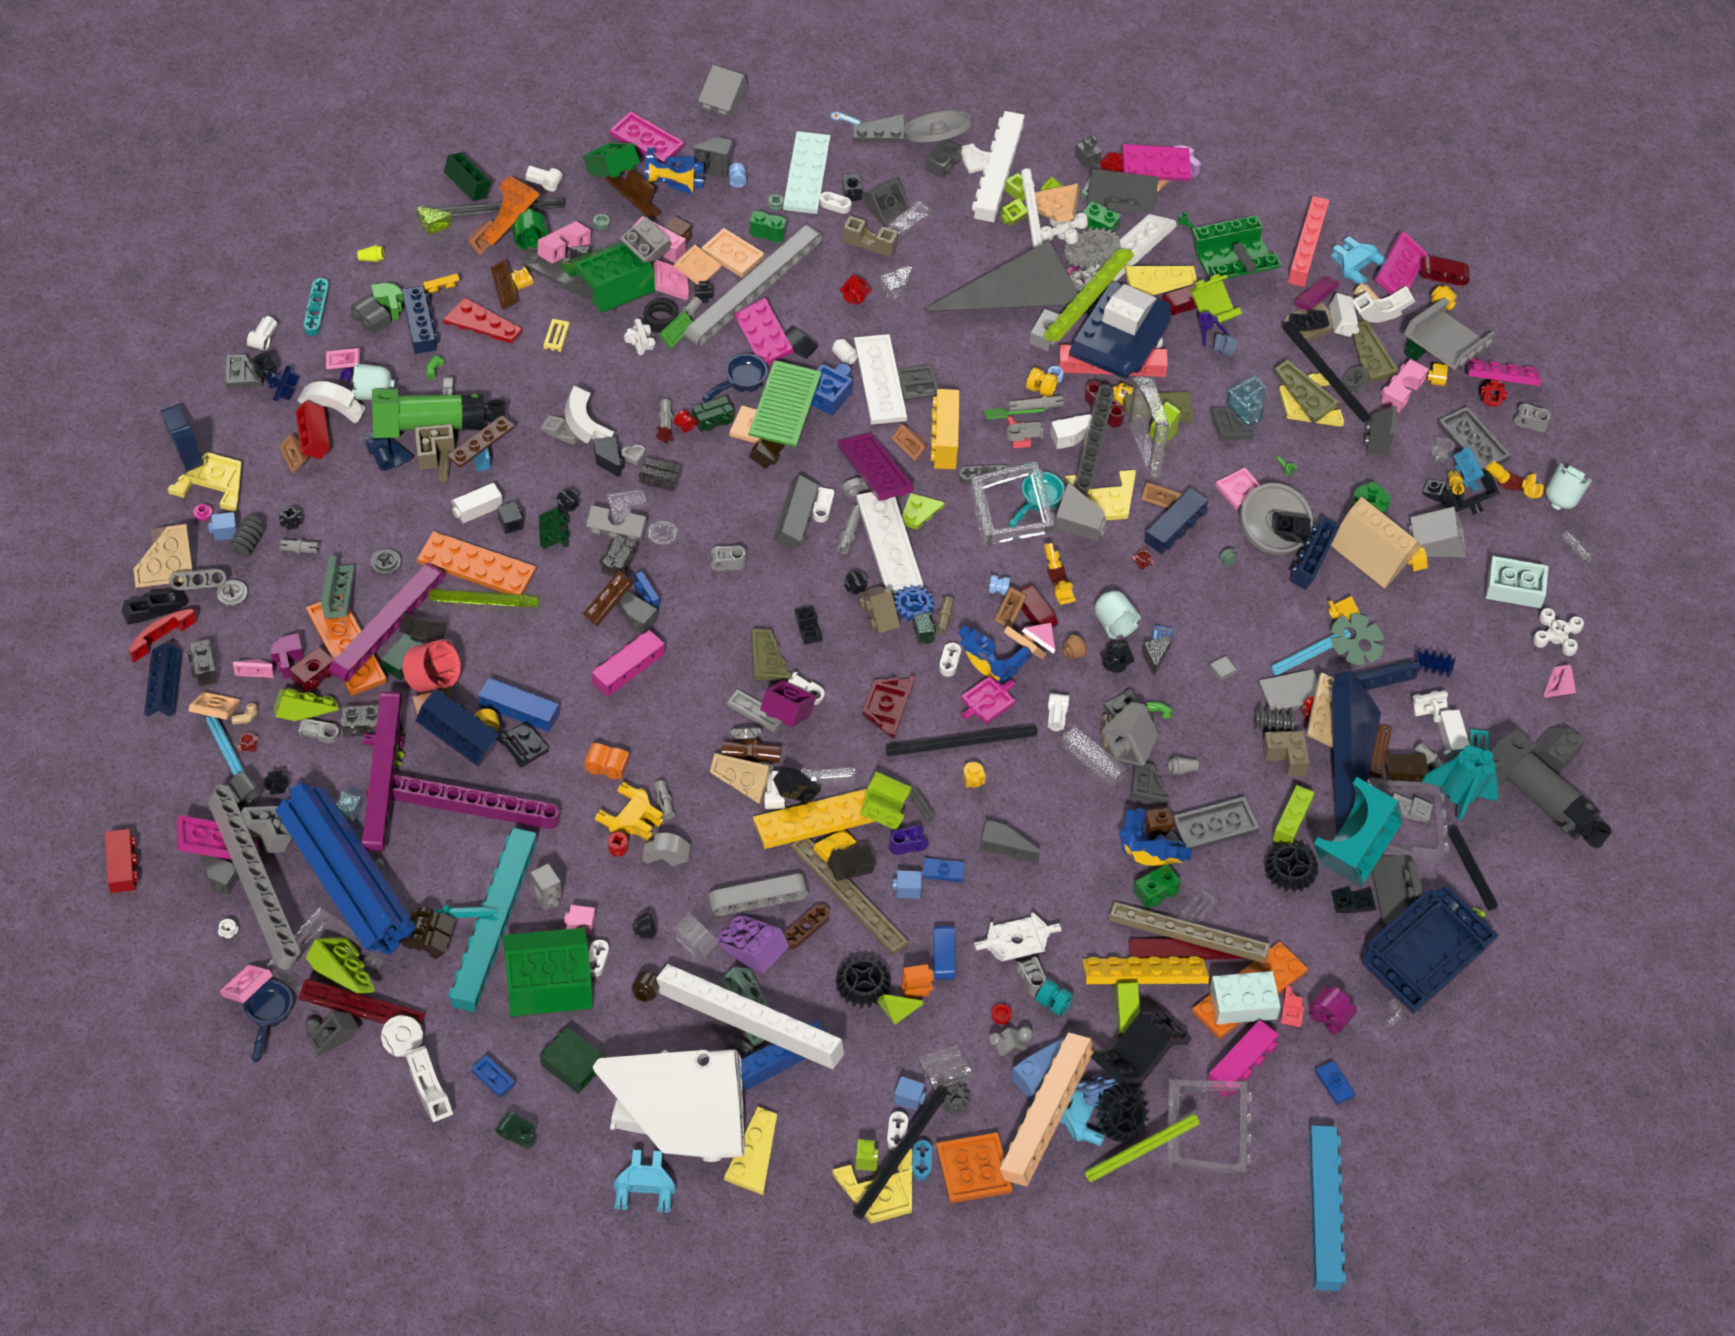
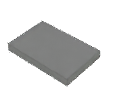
[1258,669,1318,713]

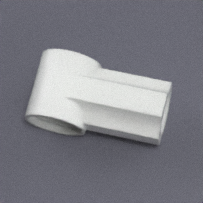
[526,166,563,192]
[247,316,278,351]
[1048,693,1069,731]
[765,771,786,809]

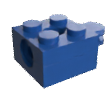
[811,363,853,416]

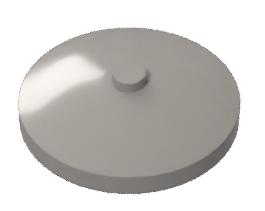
[904,110,972,142]
[1240,483,1313,555]

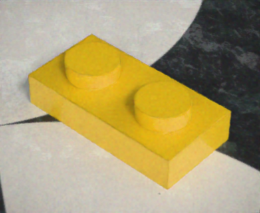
[422,274,459,294]
[813,829,857,862]

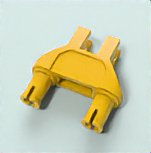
[595,782,664,841]

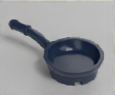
[702,353,768,402]
[243,980,293,1062]

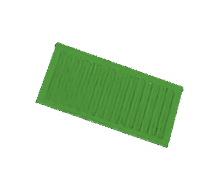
[748,360,822,447]

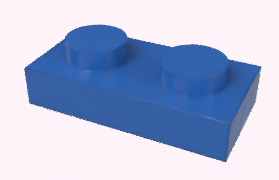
[634,571,660,610]
[471,1055,515,1098]

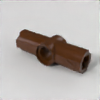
[721,739,781,763]

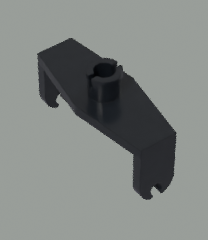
[1442,472,1500,515]

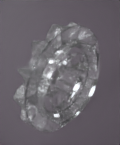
[648,520,678,546]

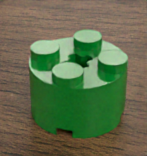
[511,209,549,250]
[1350,482,1391,516]

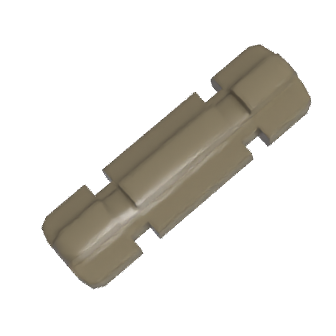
[438,450,450,483]

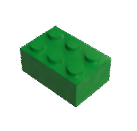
[582,142,640,178]

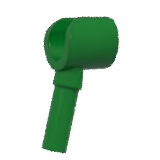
[1178,212,1196,230]

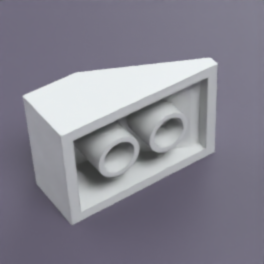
[1102,284,1156,335]

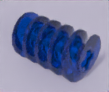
[1415,647,1456,678]

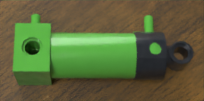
[372,389,506,438]

